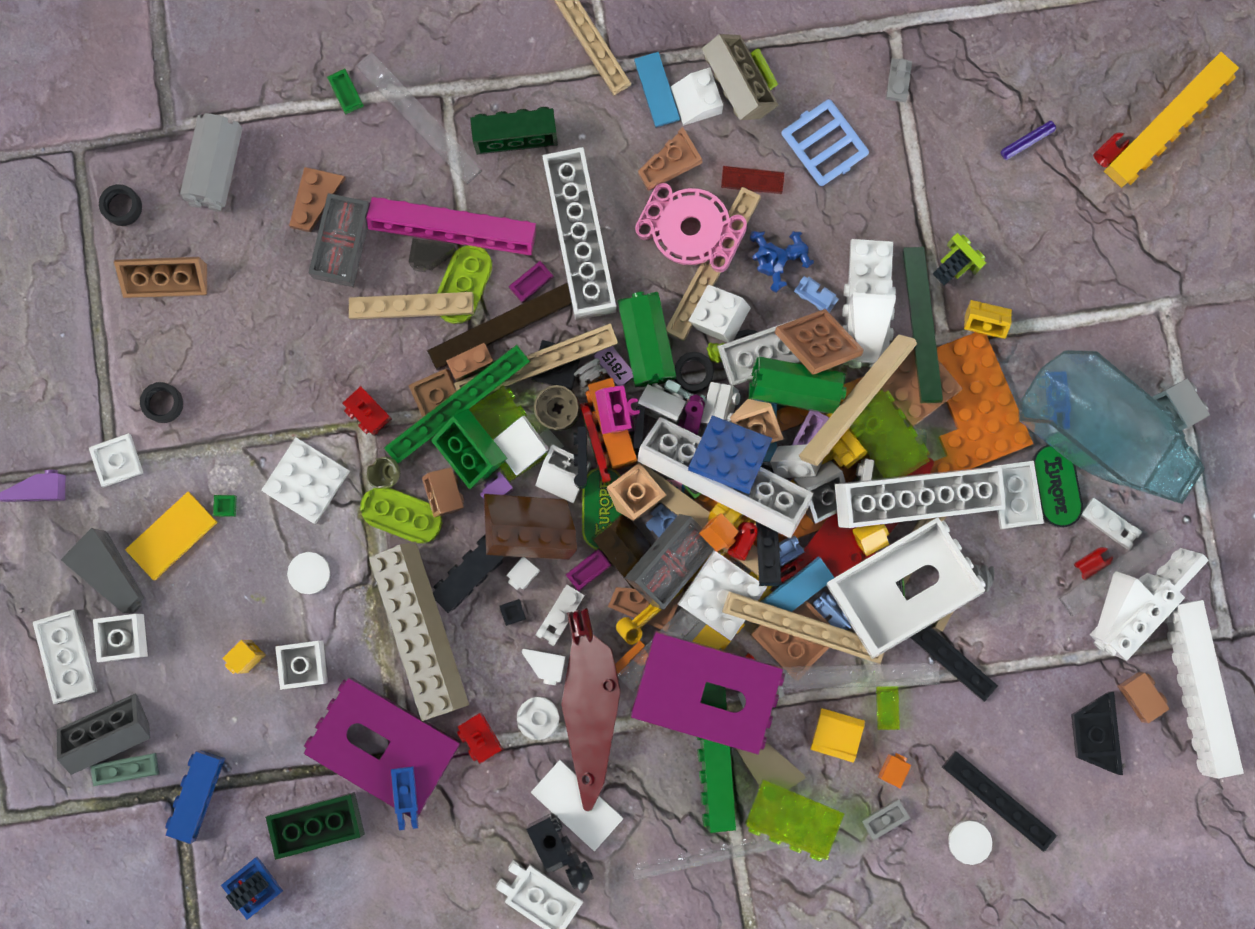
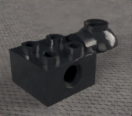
[526,813,594,894]

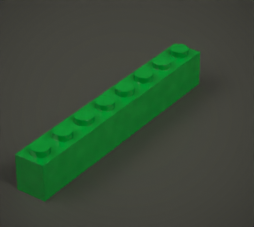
[696,682,736,833]

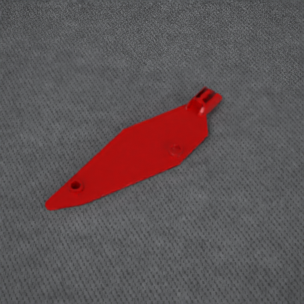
[781,458,934,582]

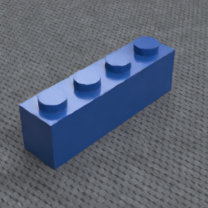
[165,750,225,844]

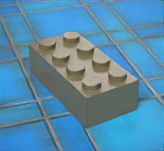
[701,34,779,120]

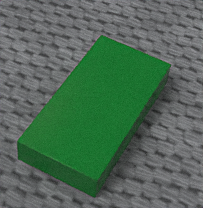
[327,69,364,115]

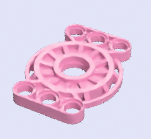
[635,183,747,272]

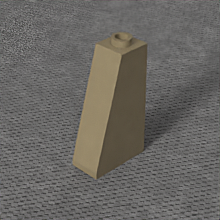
[735,742,806,802]

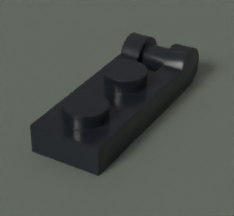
[574,427,587,489]

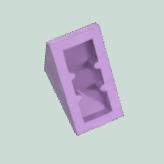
[792,411,829,445]

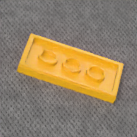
[125,491,218,580]

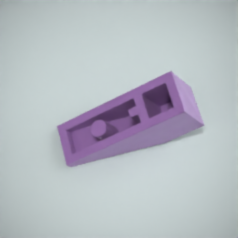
[0,470,66,502]

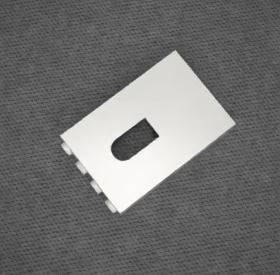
[827,517,986,659]

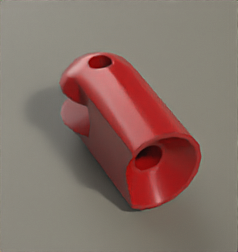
[1093,132,1129,167]
[727,522,758,561]
[1074,547,1113,580]

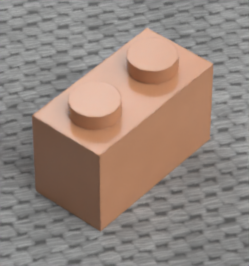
[446,343,493,382]
[422,467,464,518]
[1117,672,1169,723]

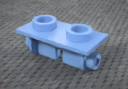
[794,276,839,313]
[779,536,804,566]
[812,592,852,630]

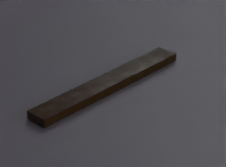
[427,282,572,370]

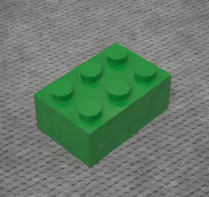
[431,409,508,489]

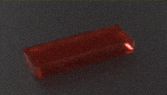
[721,166,785,194]

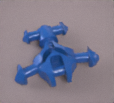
[750,231,814,293]

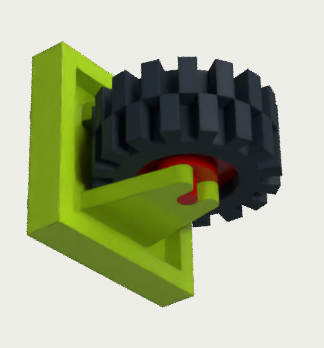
[933,233,986,286]

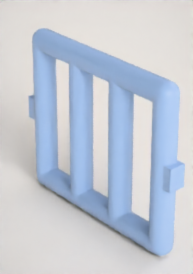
[781,99,869,186]

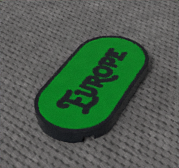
[1032,444,1083,528]

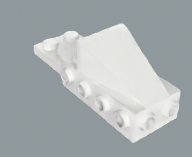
[842,239,896,368]
[1090,548,1209,661]

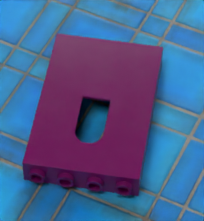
[631,631,785,755]
[303,678,462,818]

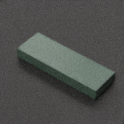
[90,753,159,786]

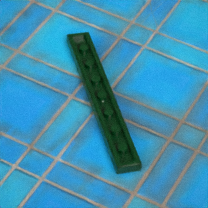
[902,247,943,403]

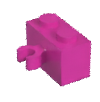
[595,385,640,434]

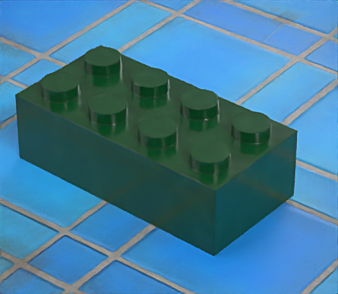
[470,107,558,155]
[265,792,365,860]

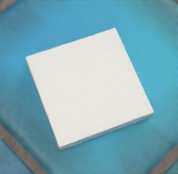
[493,416,549,475]
[88,433,143,487]

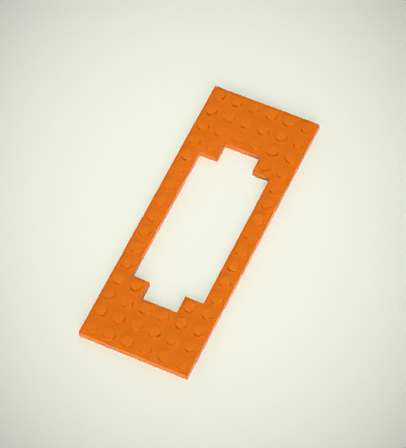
[692,332,1033,564]

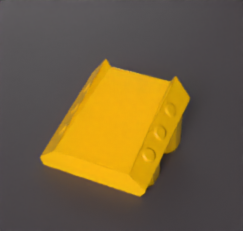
[810,708,865,763]

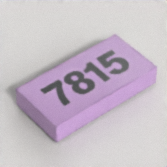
[594,346,633,386]

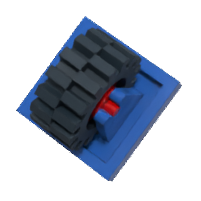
[221,856,283,920]

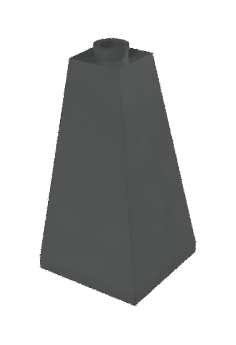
[61,528,144,614]

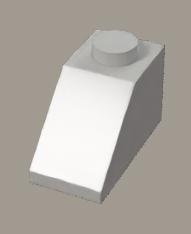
[522,649,566,685]

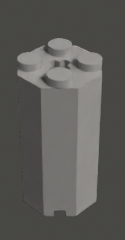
[180,113,243,212]

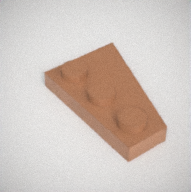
[638,127,703,191]
[289,167,346,232]
[608,587,683,632]

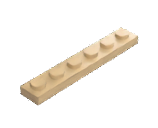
[349,292,474,320]

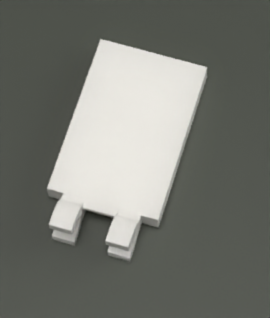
[496,860,583,929]

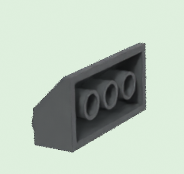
[56,693,150,775]

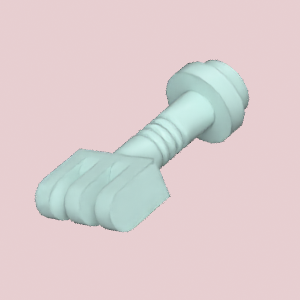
[663,380,706,402]

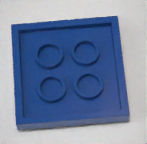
[688,415,772,494]

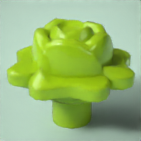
[706,342,725,363]

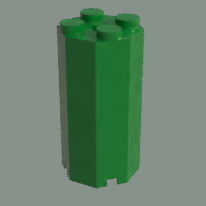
[617,292,676,388]
[749,356,847,415]

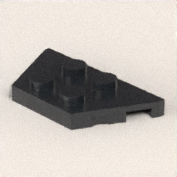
[1071,691,1123,775]

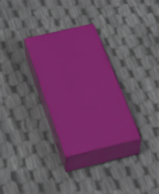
[508,261,554,303]
[565,548,612,591]

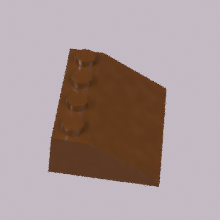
[484,494,577,560]

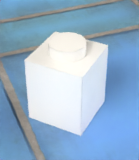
[506,557,540,590]

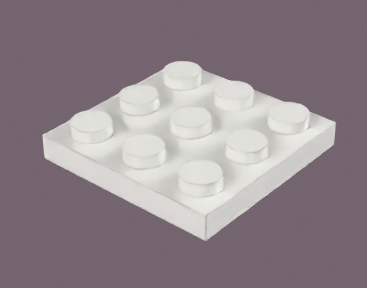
[261,437,350,524]
[678,551,767,641]

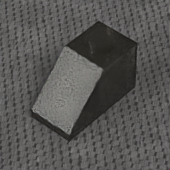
[408,238,456,272]

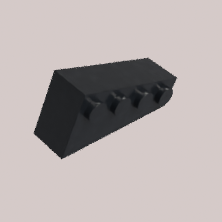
[433,535,505,613]

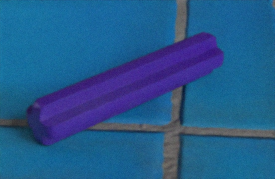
[1000,121,1056,160]

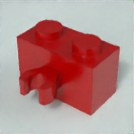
[342,386,392,436]
[457,712,503,764]

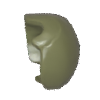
[366,457,401,489]

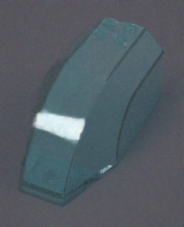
[1019,350,1205,504]

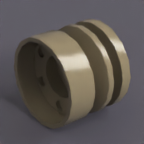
[534,385,581,431]

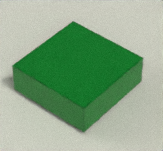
[213,495,237,517]

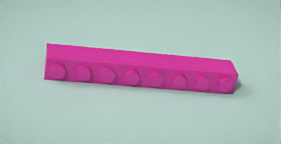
[366,197,536,255]

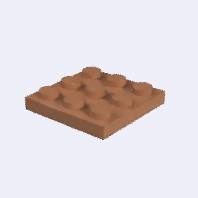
[775,309,864,375]
[880,348,963,428]
[750,600,830,681]

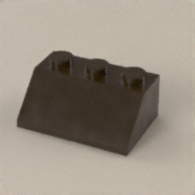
[592,514,652,589]

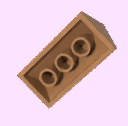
[114,257,207,298]

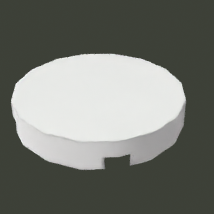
[287,552,331,594]
[517,697,560,740]
[948,820,992,865]

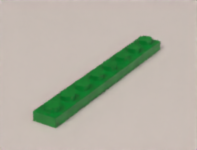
[384,344,530,464]

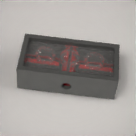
[308,193,370,288]
[625,514,714,610]

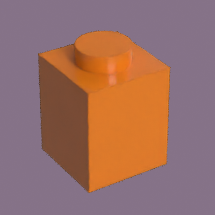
[699,513,739,552]
[878,753,911,789]

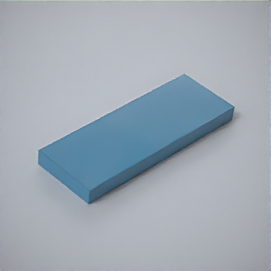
[634,52,680,128]
[760,557,834,612]

